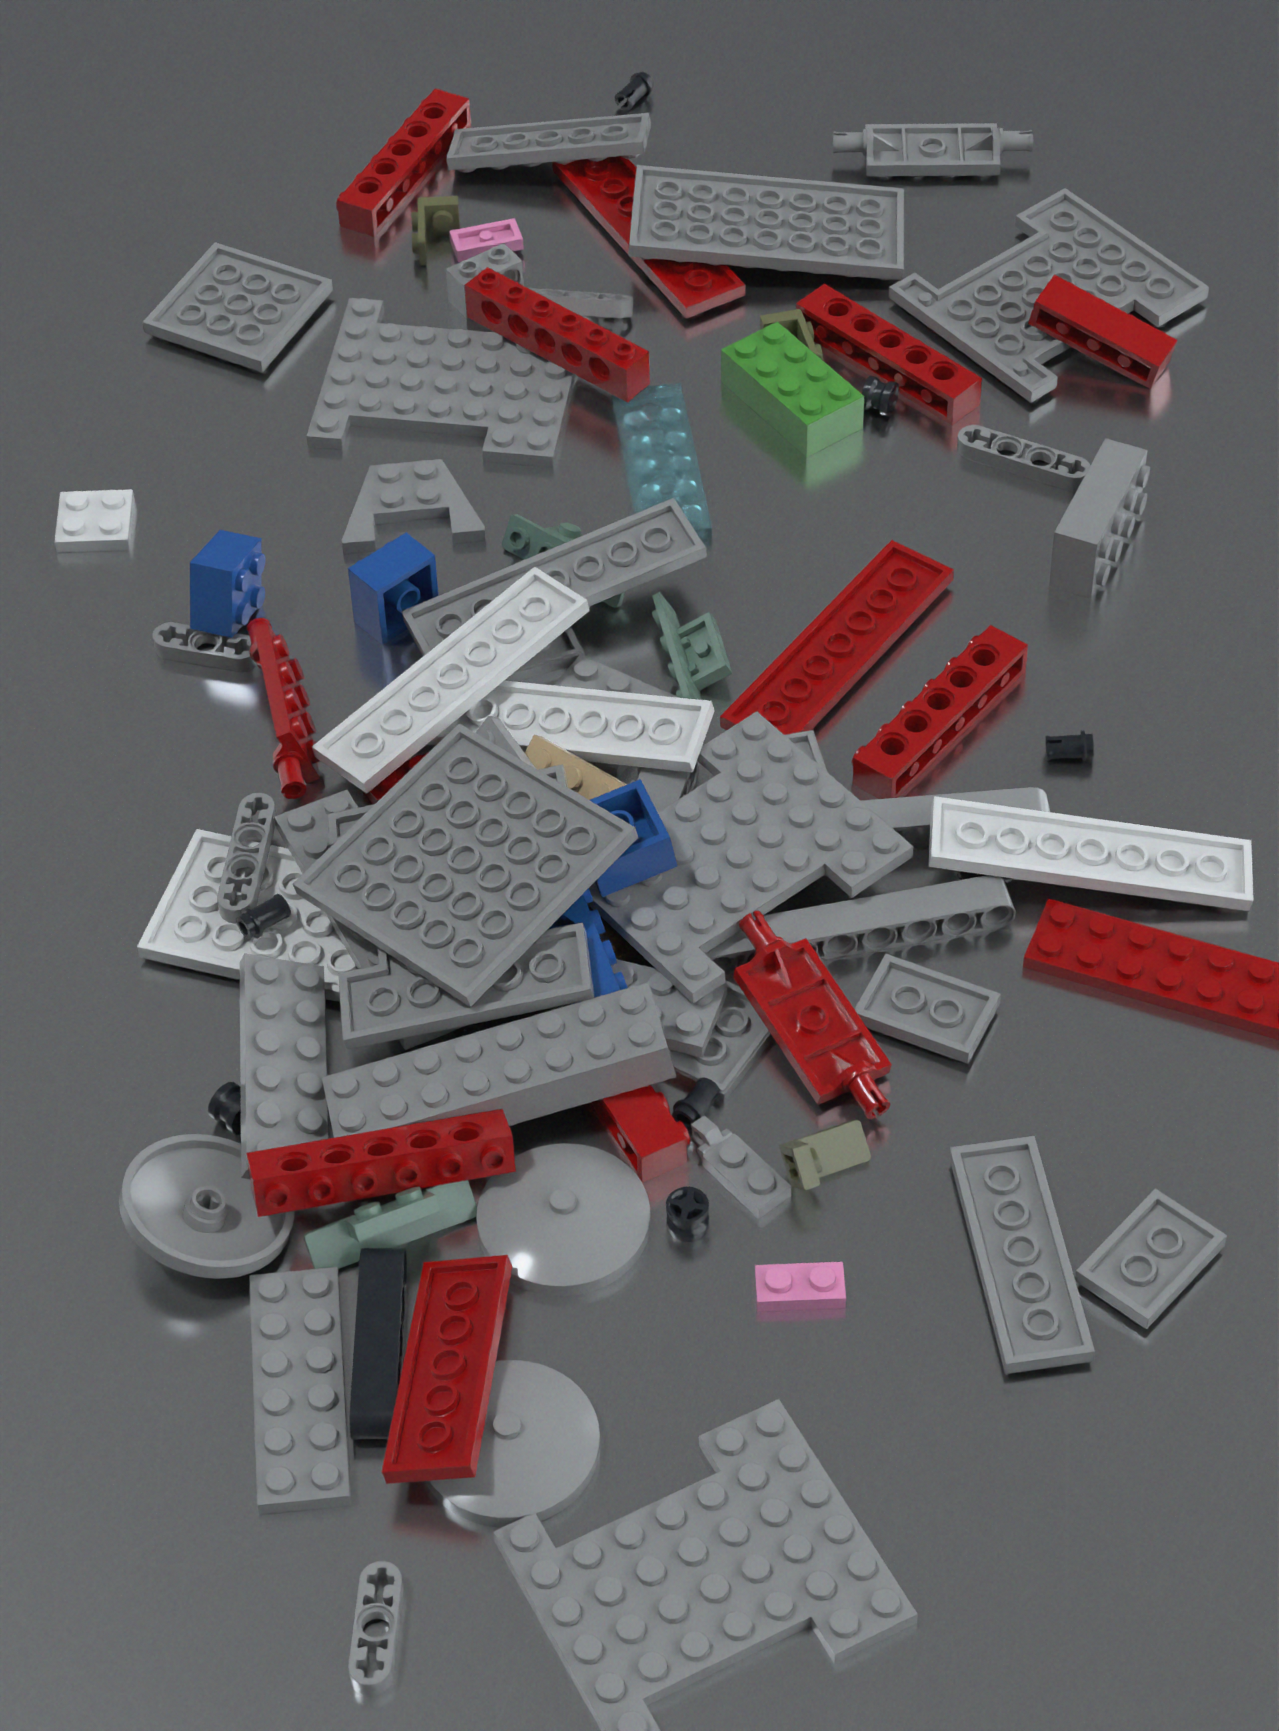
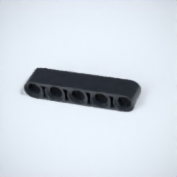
[349,1248,407,1440]

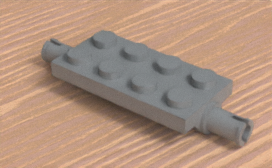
[833,123,1033,177]

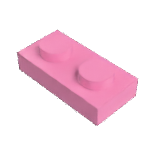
[449,218,524,262]
[755,1262,846,1312]

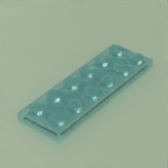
[611,383,712,539]

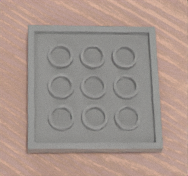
[143,242,333,372]

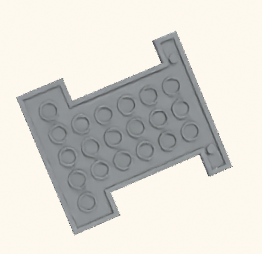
[889,188,1209,403]
[307,298,587,468]
[588,712,913,1004]
[328,764,594,1050]
[493,1399,918,1731]

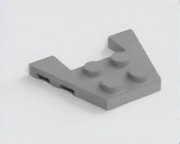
[342,459,486,554]

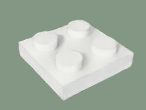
[54,489,135,553]

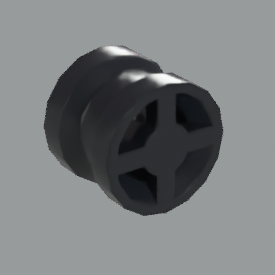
[861,375,899,417]
[208,1082,241,1135]
[666,1187,709,1242]

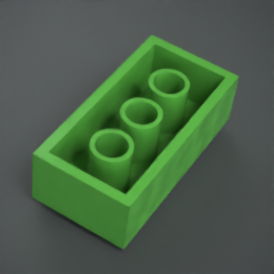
[721,322,864,457]

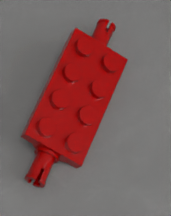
[247,618,321,799]
[733,911,892,1119]

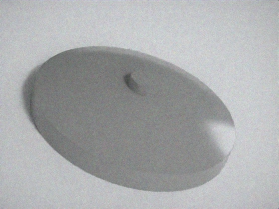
[119,1134,295,1279]
[476,1143,651,1296]
[425,1360,600,1527]

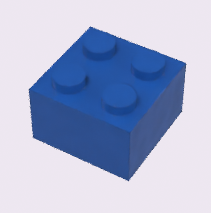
[190,530,266,638]
[348,532,439,645]
[590,779,678,897]

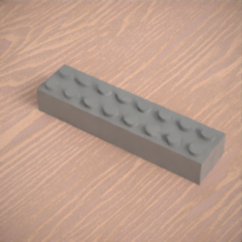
[322,982,676,1138]

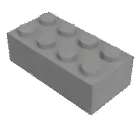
[1049,438,1150,599]

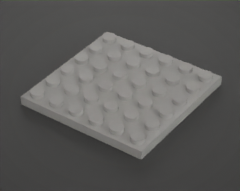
[293,723,638,1007]

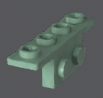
[502,514,626,608]
[652,592,732,700]
[303,1180,477,1269]

